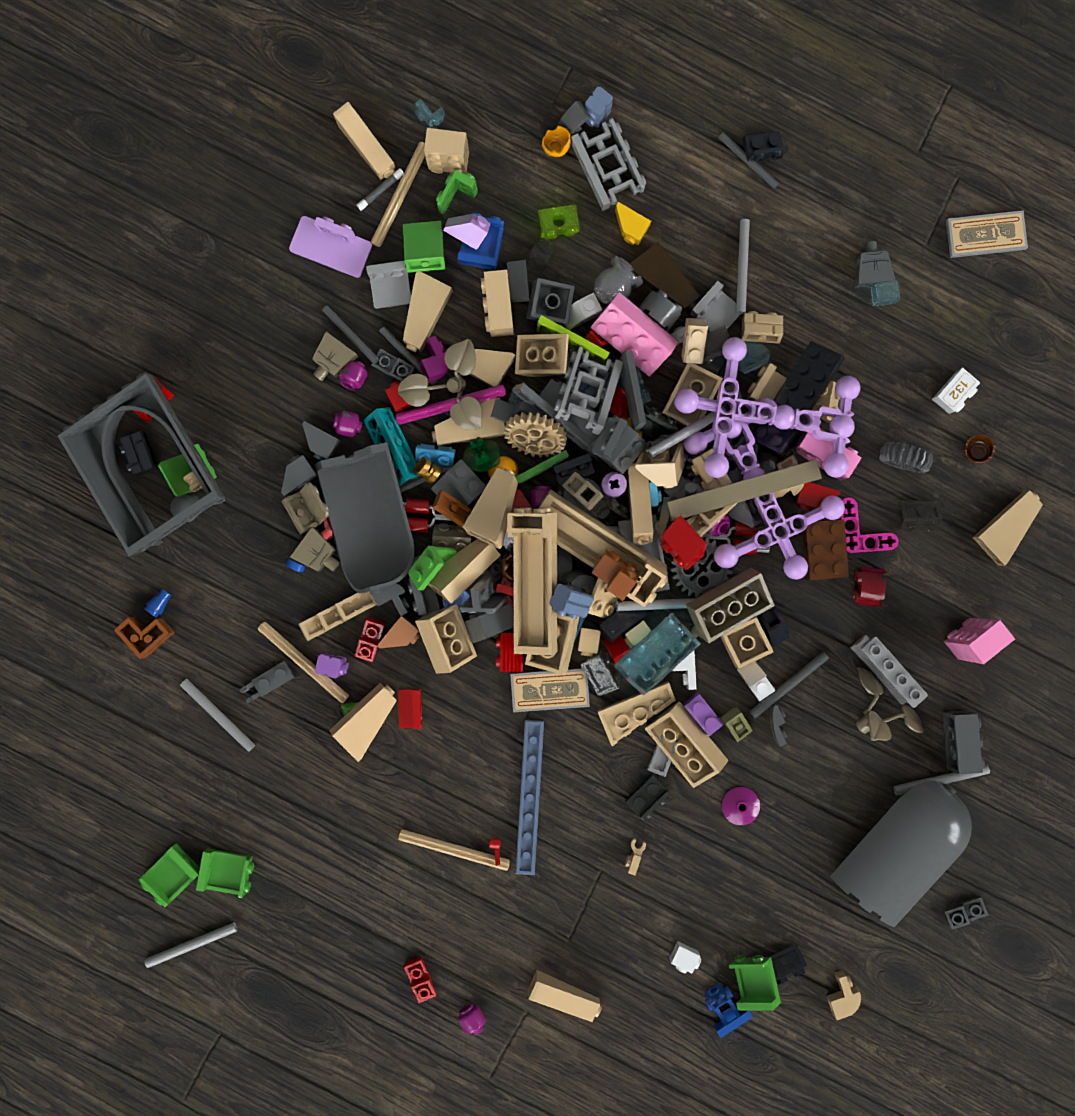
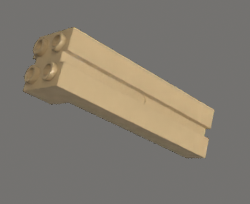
[538,489,668,607]
[507,508,557,655]

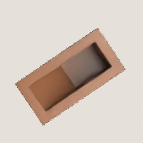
[377,616,420,648]

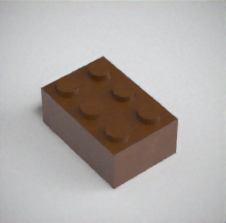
[802,519,849,580]

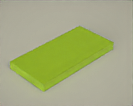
[536,315,610,366]

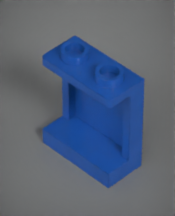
[458,213,504,271]

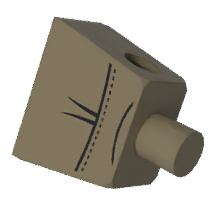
[312,332,358,381]
[290,528,340,572]

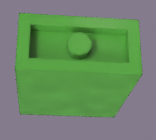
[403,221,445,273]
[138,843,200,907]
[196,848,254,898]
[729,955,781,1011]

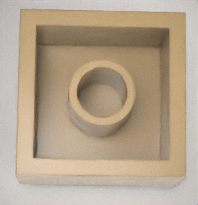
[721,617,773,669]

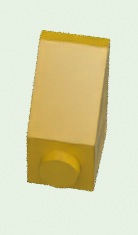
[615,202,651,245]

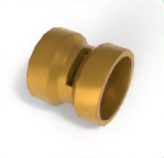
[414,457,441,483]

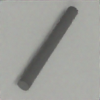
[718,132,779,189]
[322,306,379,364]
[379,326,438,386]

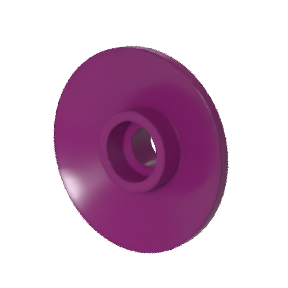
[722,787,760,825]

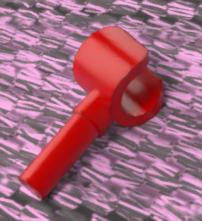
[489,837,501,866]

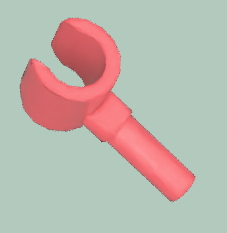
[321,518,333,541]

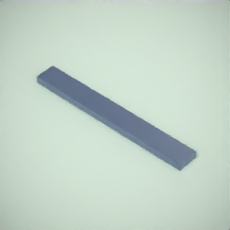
[516,720,544,875]

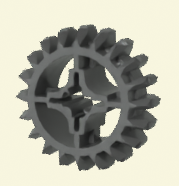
[879,441,933,473]

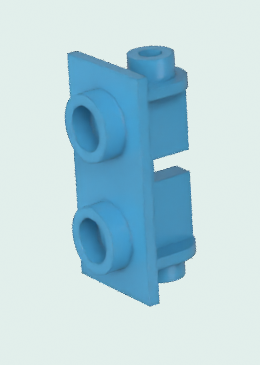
[415,443,455,466]

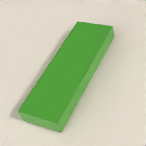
[515,450,569,485]

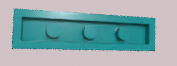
[363,407,419,487]

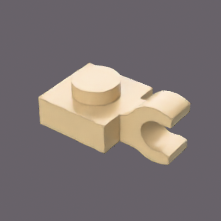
[625,838,646,875]

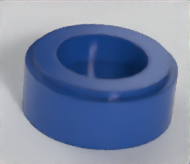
[286,557,306,572]

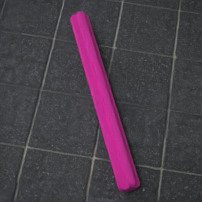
[396,385,506,424]

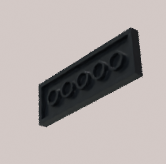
[752,341,845,456]

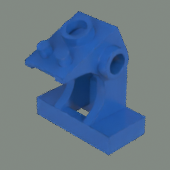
[704,983,753,1038]

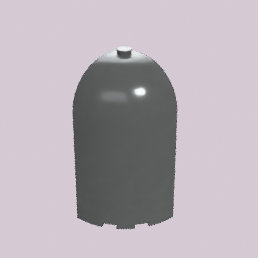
[314,442,415,595]
[830,781,972,927]

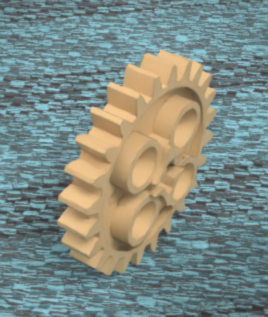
[504,412,567,458]

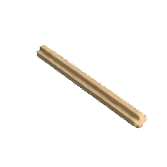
[371,142,425,247]
[258,622,349,703]
[398,830,510,871]

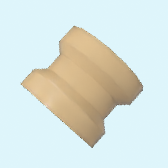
[183,471,202,492]

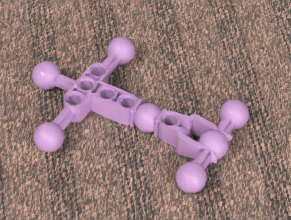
[674,337,860,478]
[683,398,845,580]

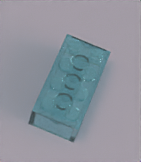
[615,613,701,696]

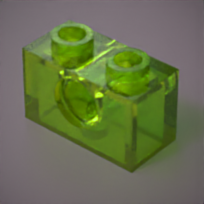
[538,204,579,239]

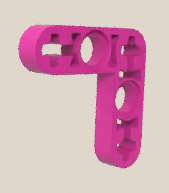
[839,498,899,553]

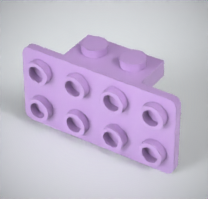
[289,216,372,278]

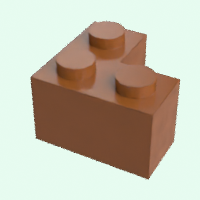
[591,549,638,601]
[114,617,175,659]

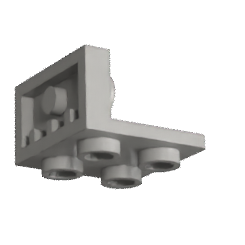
[366,260,411,309]
[690,281,740,339]

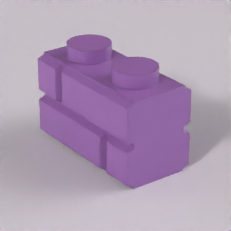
[315,652,349,679]
[682,693,724,736]

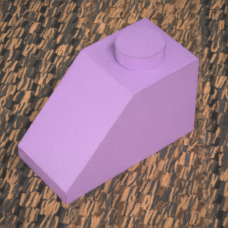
[443,214,491,250]

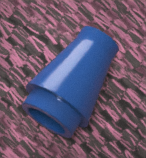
[144,589,172,618]

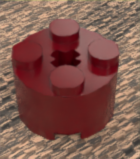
[852,567,886,607]

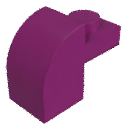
[420,336,449,383]

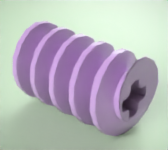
[600,472,627,498]

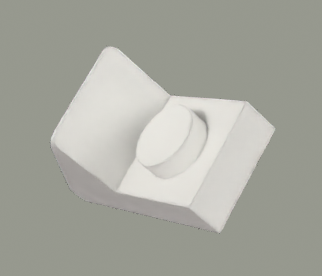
[671,650,696,690]
[737,661,775,701]

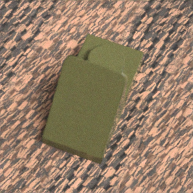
[720,708,753,742]

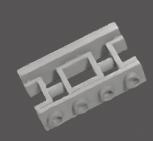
[571,118,646,211]
[554,346,623,435]
[850,634,928,708]

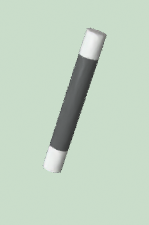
[356,168,404,211]

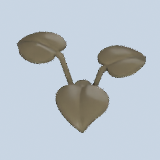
[398,339,482,430]
[856,667,925,741]

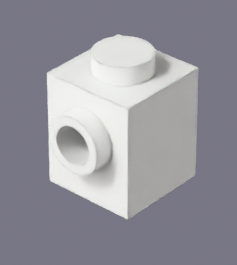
[669,941,701,973]

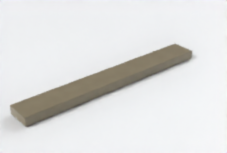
[666,460,822,521]

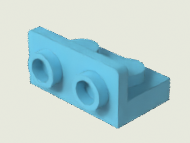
[649,481,664,508]

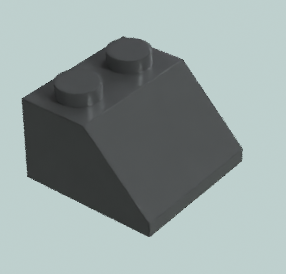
[526,278,575,325]
[589,415,647,474]
[431,459,486,507]

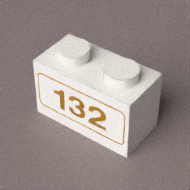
[932,368,980,414]

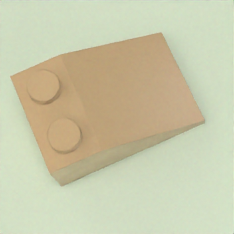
[515,334,569,377]

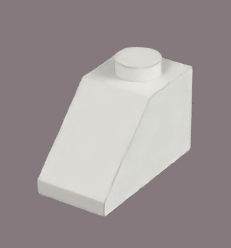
[564,293,602,330]

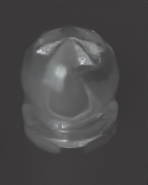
[594,256,643,305]

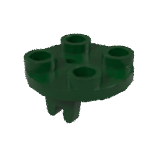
[463,437,500,474]

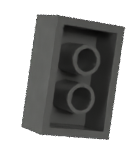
[942,710,985,775]

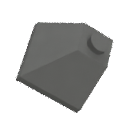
[727,495,774,528]

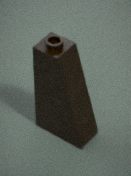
[626,242,700,312]

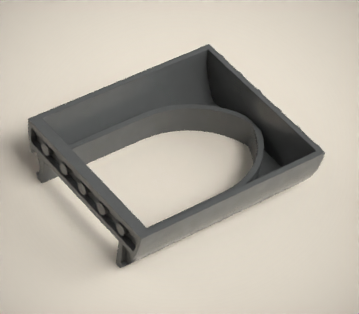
[58,372,225,556]

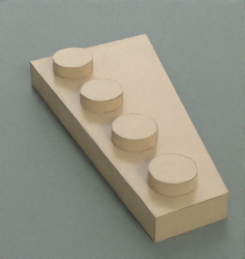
[597,681,676,746]

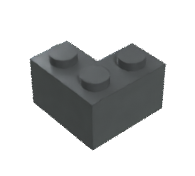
[464,603,514,643]

